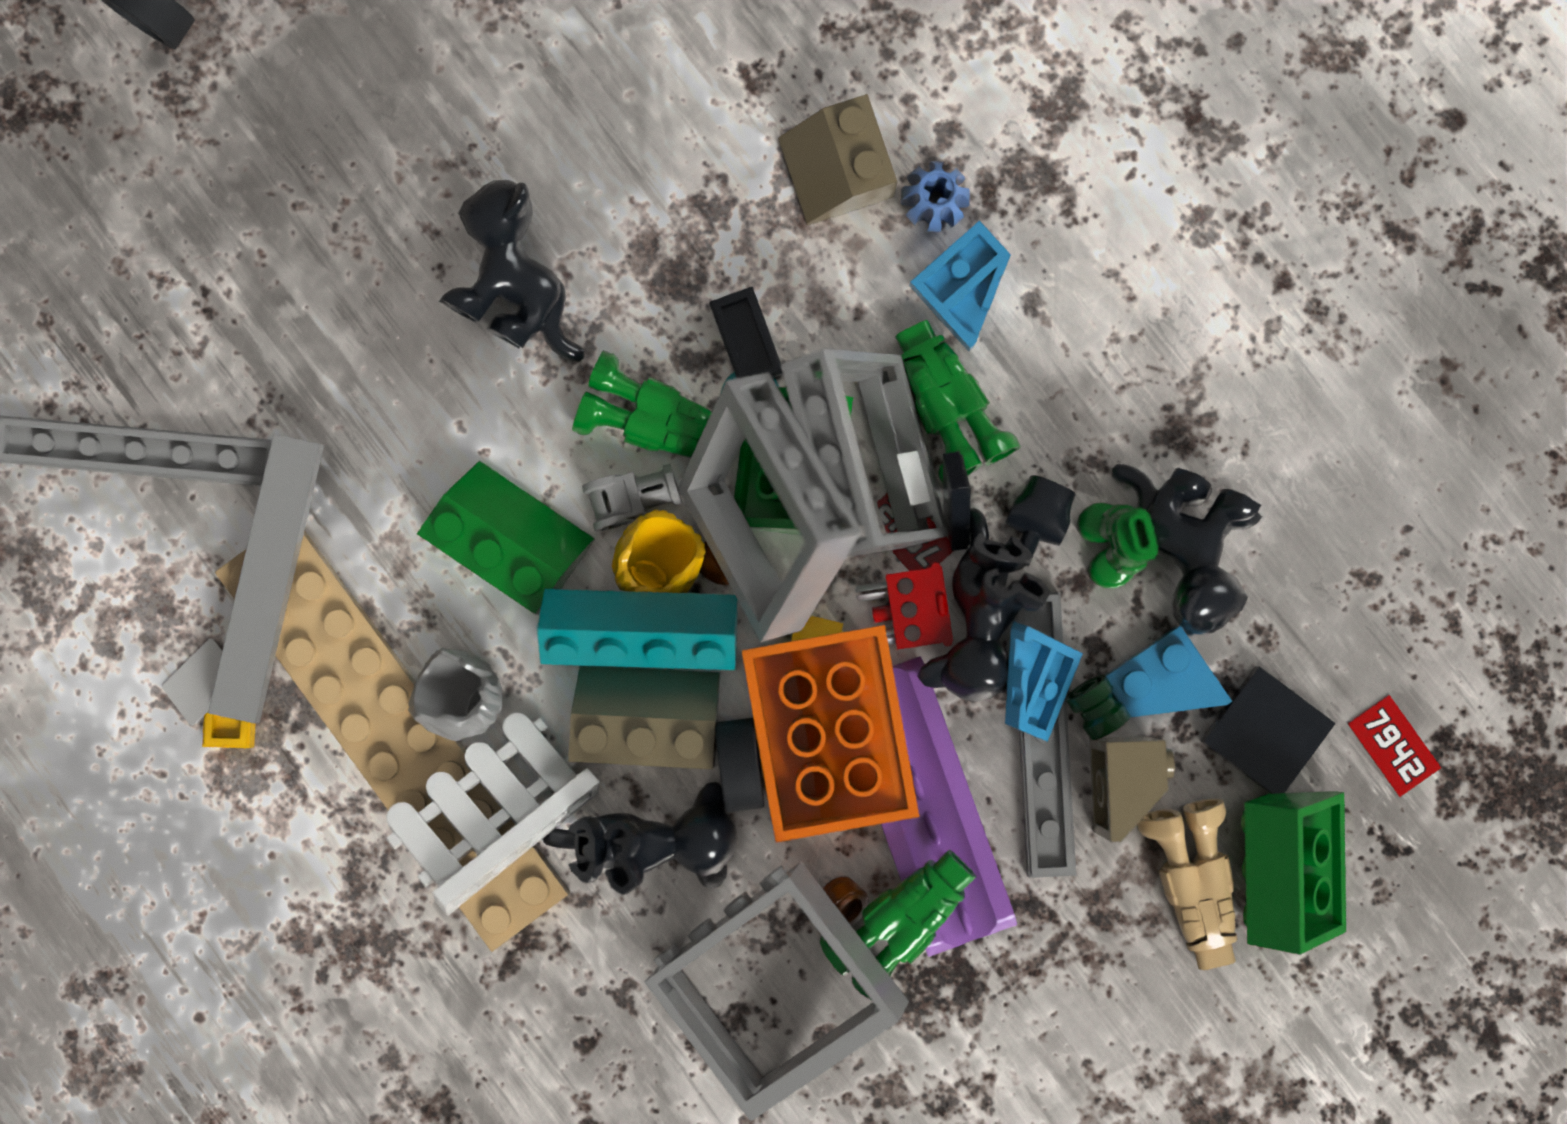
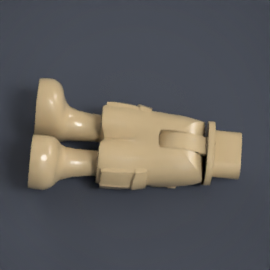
[1137,799,1238,970]

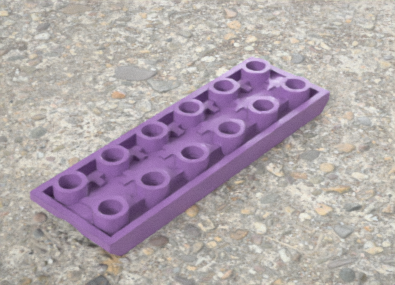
[881,656,1017,957]

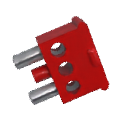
[855,562,954,650]

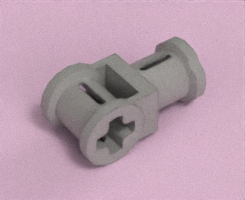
[582,463,682,532]

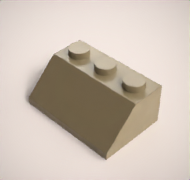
[568,665,720,770]

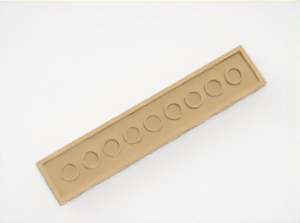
[214,530,570,952]

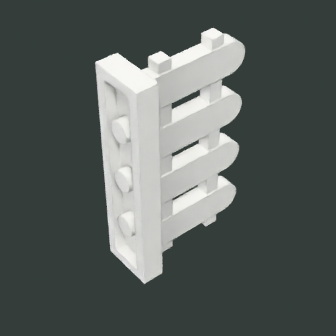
[386,713,599,916]

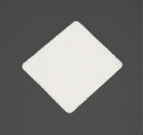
[162,638,222,726]

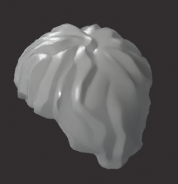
[408,648,503,741]

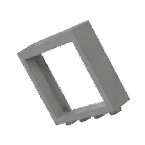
[781,349,949,557]
[678,372,862,642]
[645,862,909,1121]

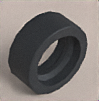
[101,0,195,49]
[716,718,764,812]

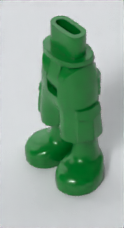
[895,320,1021,484]
[572,350,712,458]
[1076,502,1158,589]
[820,850,976,1000]

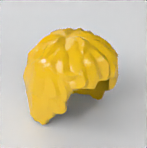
[611,510,706,593]

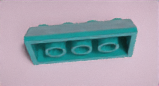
[537,589,738,670]

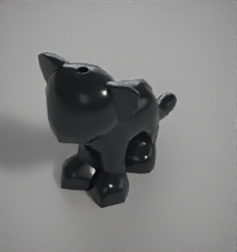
[439,180,585,362]
[1112,464,1262,637]
[917,508,1051,702]
[542,782,738,896]

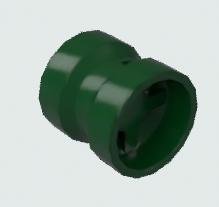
[1065,675,1131,740]

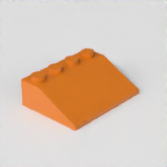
[742,625,919,842]

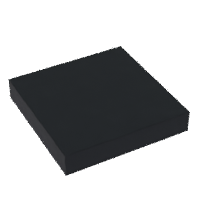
[1200,666,1336,794]

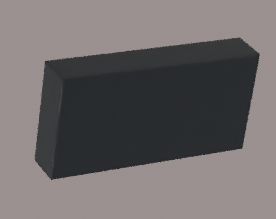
[709,286,784,379]
[943,451,970,551]

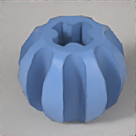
[901,161,970,232]

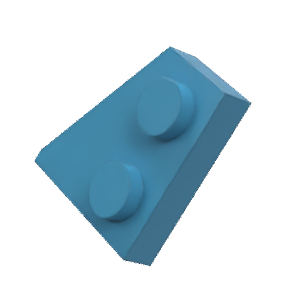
[909,220,1011,352]
[1005,622,1083,742]
[1105,626,1232,718]

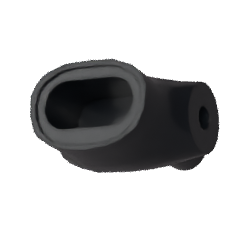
[1005,475,1076,567]

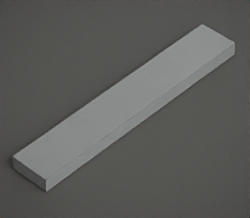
[0,415,272,487]
[208,434,324,723]
[1013,592,1076,878]

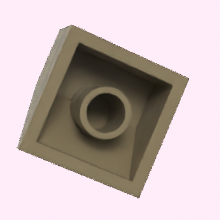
[778,94,898,226]
[1089,736,1175,842]

